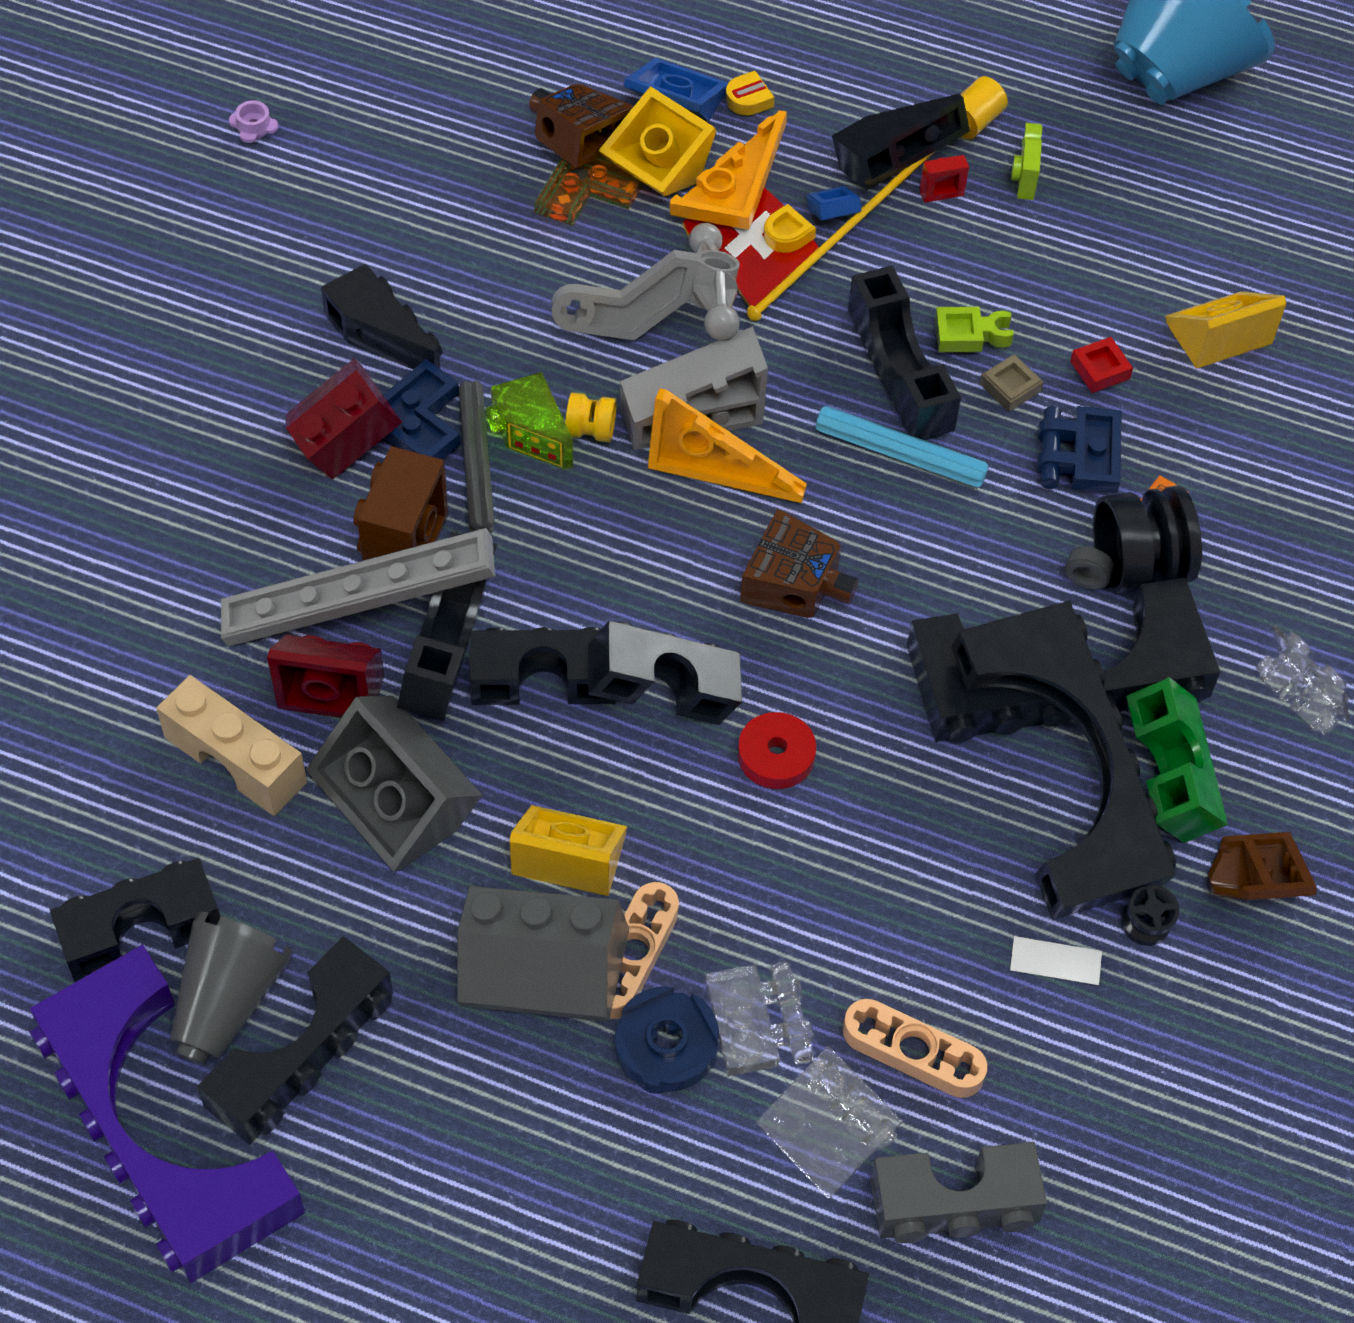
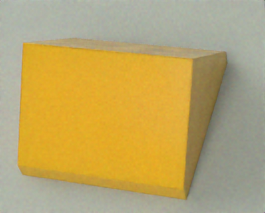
[598,86,717,196]
[1165,291,1286,369]
[510,805,627,896]

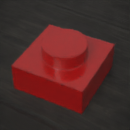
[919,155,969,203]
[1070,337,1133,393]

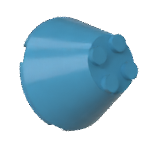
[1114,0,1275,105]

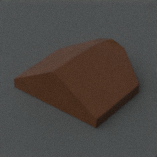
[1207,832,1317,900]

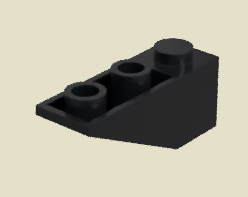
[321,264,442,369]

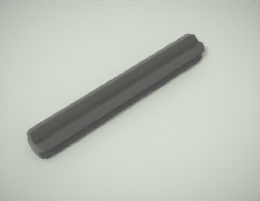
[459,381,494,534]

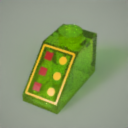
[486,372,573,470]

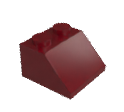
[286,357,402,480]
[267,635,384,718]

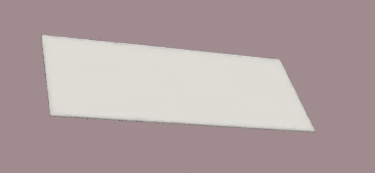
[1010,936,1102,985]

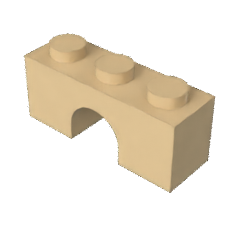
[156,675,307,816]

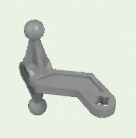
[551,223,740,341]

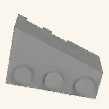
[620,326,768,450]

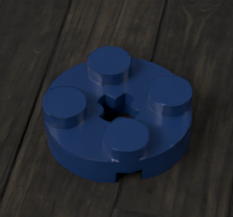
[615,986,719,1094]

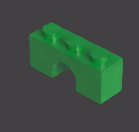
[1126,677,1228,843]

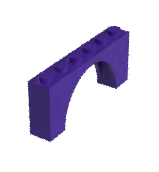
[29,944,305,1284]

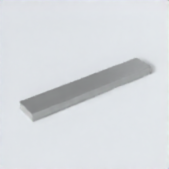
[221,528,495,647]

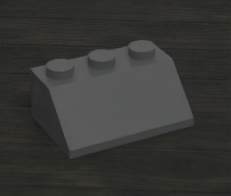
[306,696,483,872]
[457,886,629,1022]

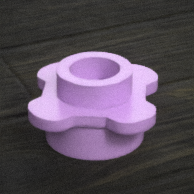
[229,100,278,143]

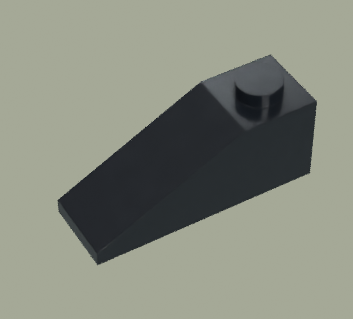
[832,94,970,190]

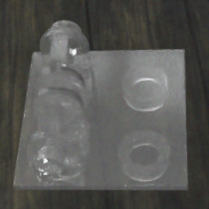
[1256,625,1350,735]
[756,1046,903,1199]

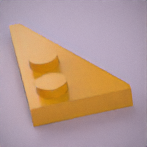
[669,110,787,230]
[648,388,807,503]

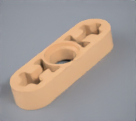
[610,882,679,1019]
[843,999,987,1098]

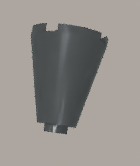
[170,912,293,1066]

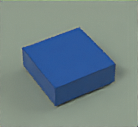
[806,186,861,221]

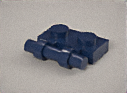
[1037,406,1122,493]

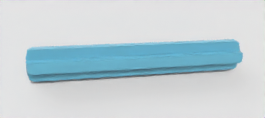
[816,406,988,488]

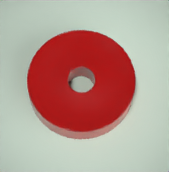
[738,712,817,789]

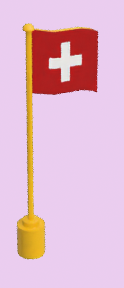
[683,76,1008,321]

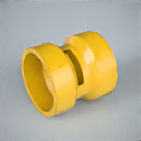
[565,392,617,443]

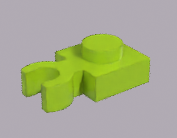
[1011,122,1042,200]
[934,307,1014,352]

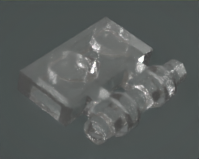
[705,961,814,1076]

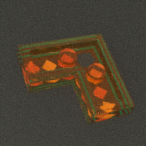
[534,157,644,226]

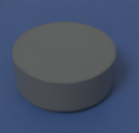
[1065,547,1114,590]

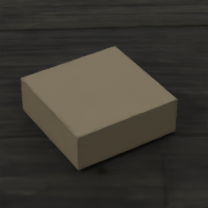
[980,354,1044,412]

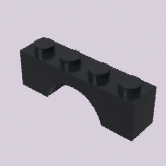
[848,265,961,440]
[397,531,497,721]
[196,936,393,1145]
[636,1219,869,1323]

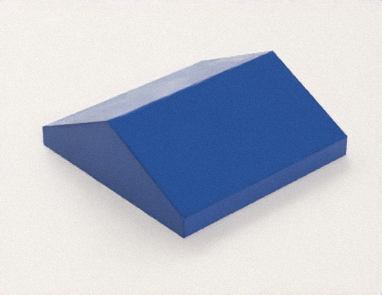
[624,58,728,121]

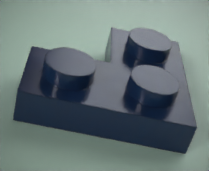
[383,359,460,460]

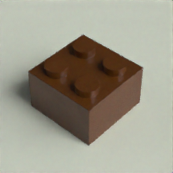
[353,446,449,561]

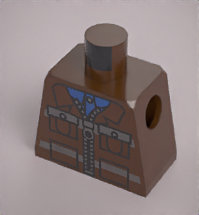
[529,84,634,168]
[740,509,859,618]

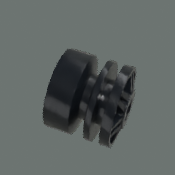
[1093,485,1202,594]

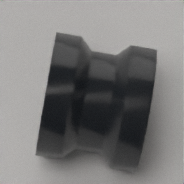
[1121,884,1179,946]

